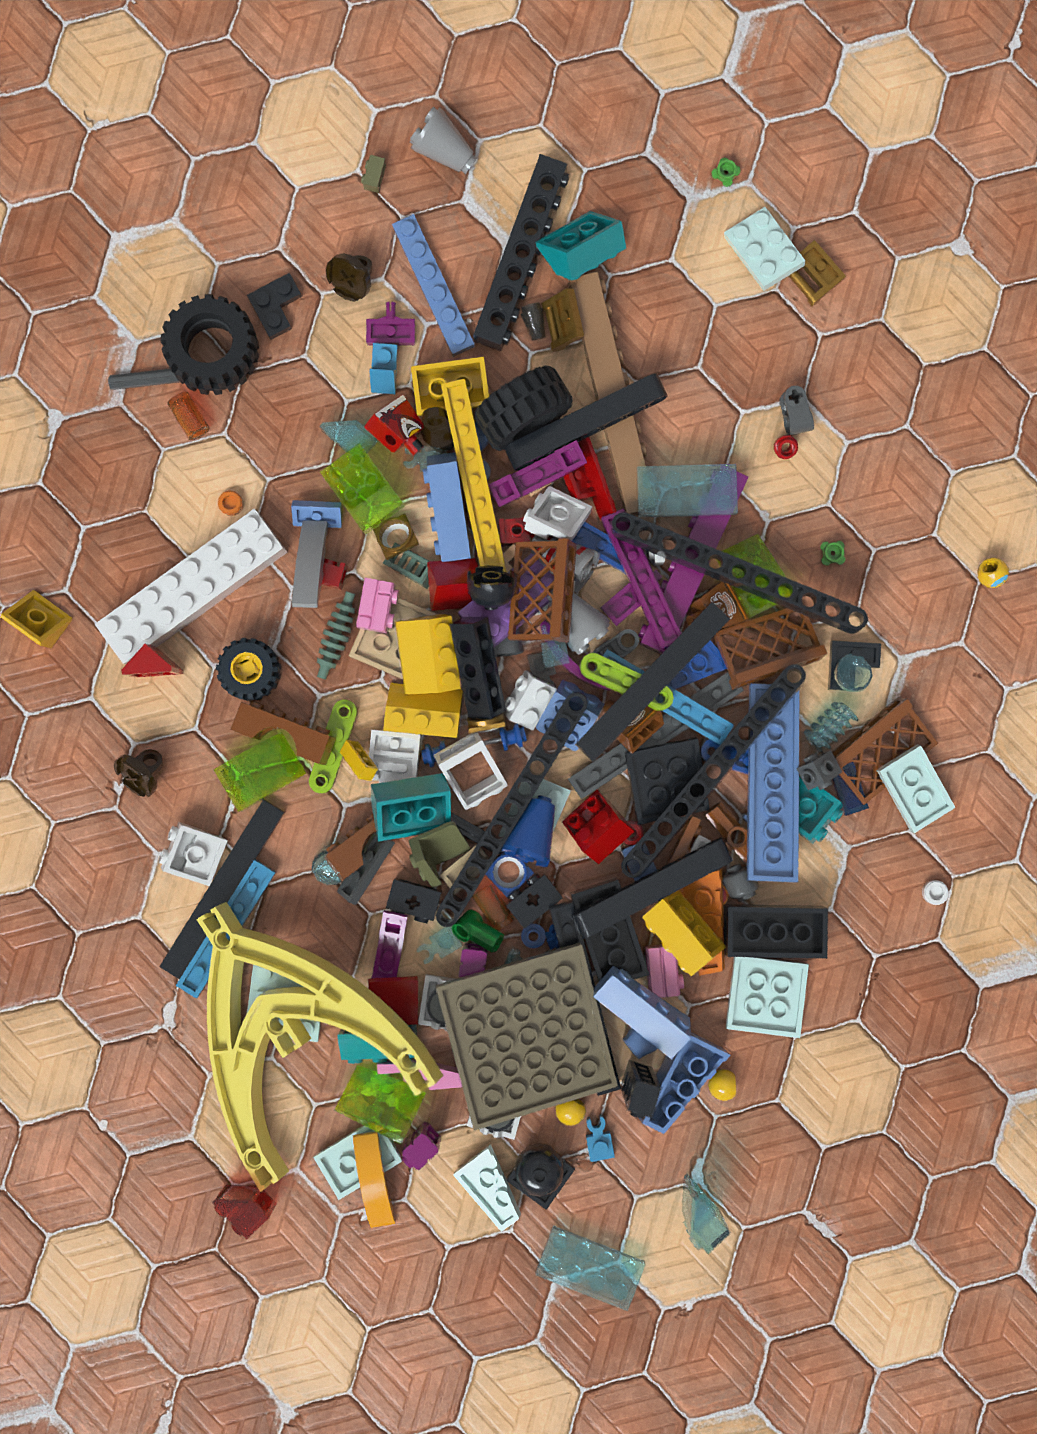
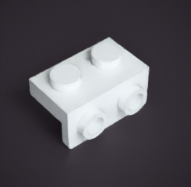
[503,670,557,731]

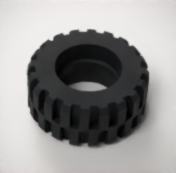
[160,294,259,395]
[475,365,573,451]

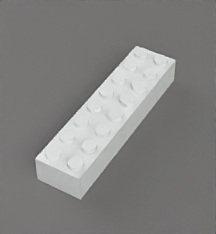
[95,509,287,665]

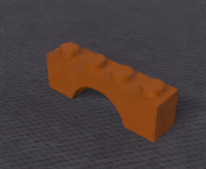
[230,700,336,765]
[324,814,376,881]

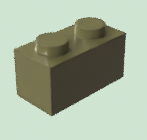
[361,155,386,193]

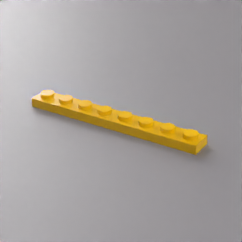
[441,379,507,572]

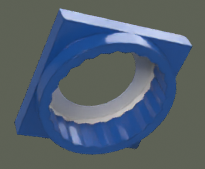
[485,851,534,897]

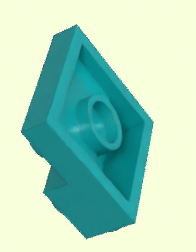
[799,776,844,844]

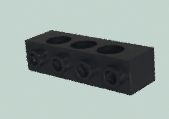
[450,617,506,719]
[621,1060,662,1119]

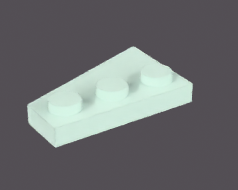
[453,1144,521,1232]

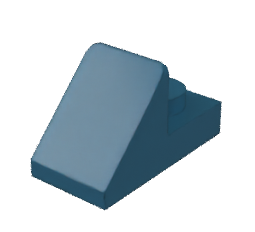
[369,343,398,394]

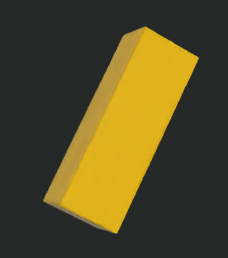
[340,740,378,781]

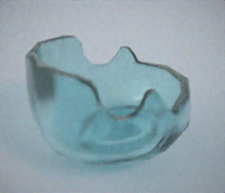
[834,653,873,692]
[312,846,342,886]

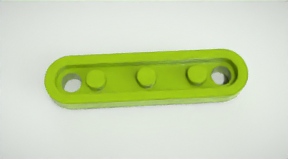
[580,653,674,711]
[309,700,358,793]

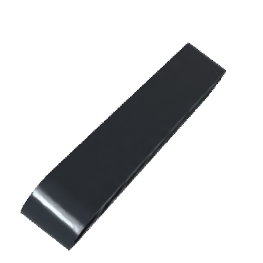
[504,373,668,471]
[572,837,733,939]

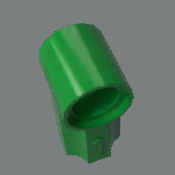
[452,909,504,953]

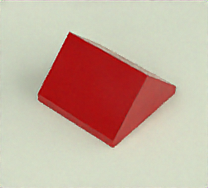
[427,558,478,611]
[121,643,183,678]

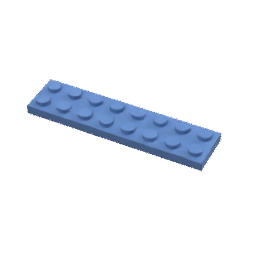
[747,683,799,883]

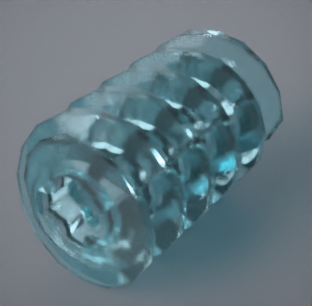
[803,702,859,754]

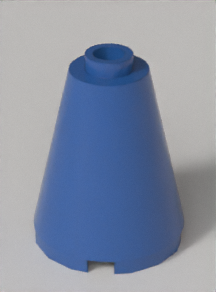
[501,795,555,867]

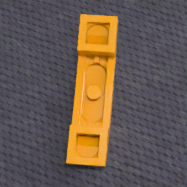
[353,1131,395,1228]

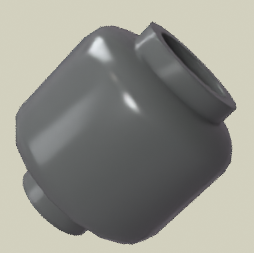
[722,863,759,902]

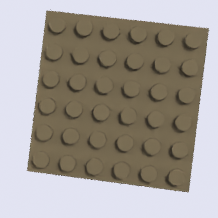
[435,943,618,1131]

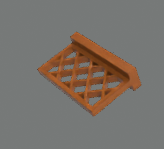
[508,538,577,642]
[714,608,828,690]
[832,697,938,805]

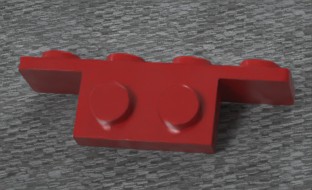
[563,437,617,520]

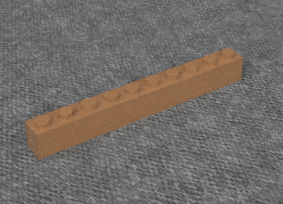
[568,272,658,516]

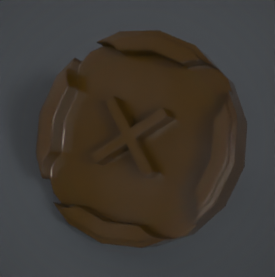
[326,253,372,302]
[421,407,454,451]
[114,749,163,797]

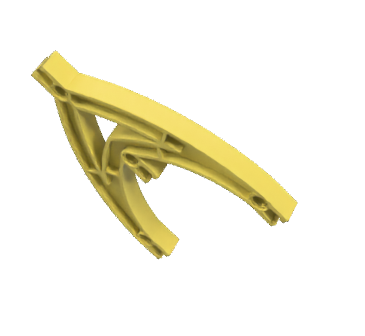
[197,902,444,1192]

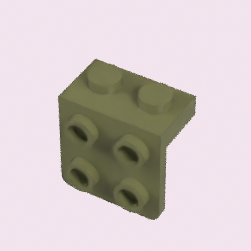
[408,821,470,888]

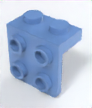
[536,680,604,751]

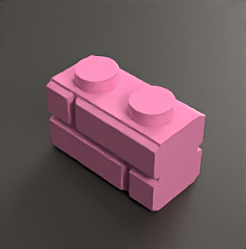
[356,578,399,633]
[645,944,684,998]

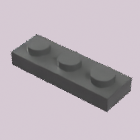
[337,832,395,905]

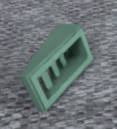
[383,543,429,589]

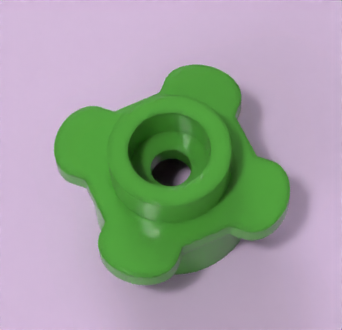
[712,158,740,187]
[820,541,845,566]

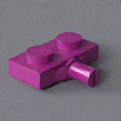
[366,302,415,346]

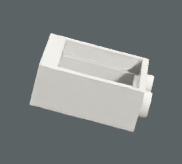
[434,732,508,810]

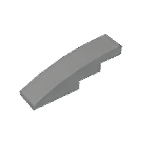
[292,520,328,608]

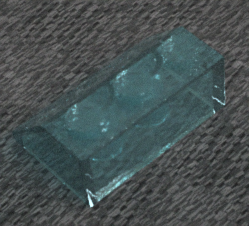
[682,1174,731,1254]

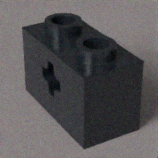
[506,873,563,929]
[386,878,443,924]

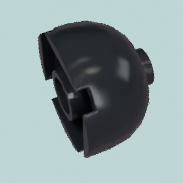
[467,565,517,610]
[515,1143,564,1197]

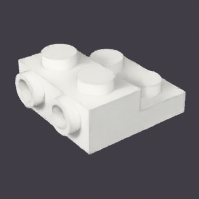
[523,486,592,541]
[159,822,228,886]

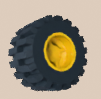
[216,638,281,701]

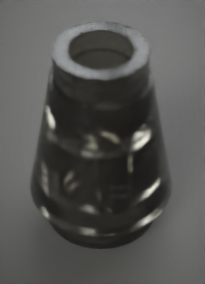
[520,303,546,341]

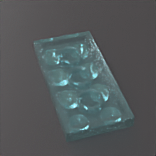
[637,464,738,517]
[535,1226,645,1311]

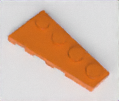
[679,869,725,976]

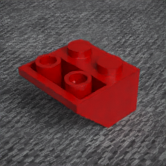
[562,789,635,864]

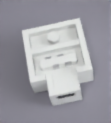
[369,730,422,783]

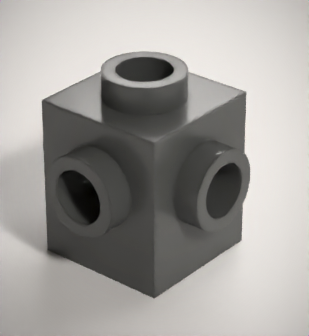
[796,750,842,790]

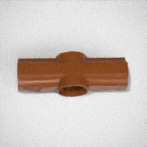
[704,801,747,866]

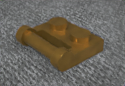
[789,240,846,307]
[541,288,584,352]

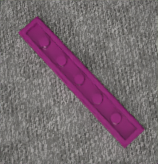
[601,508,682,650]

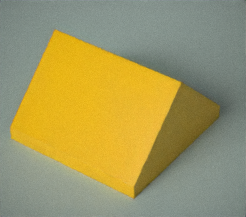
[0,590,72,648]

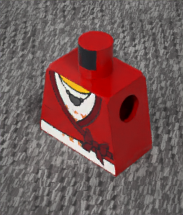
[364,394,424,456]

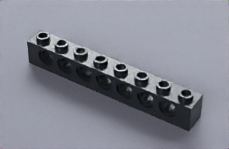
[473,154,570,351]

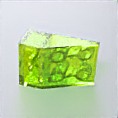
[320,443,404,535]
[716,534,790,619]
[213,732,307,812]
[334,1065,426,1144]

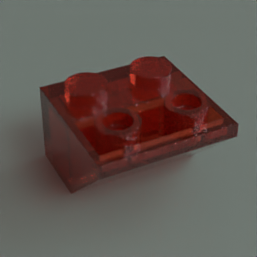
[212,1185,277,1240]

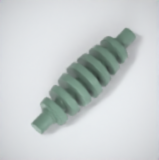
[317,591,356,680]

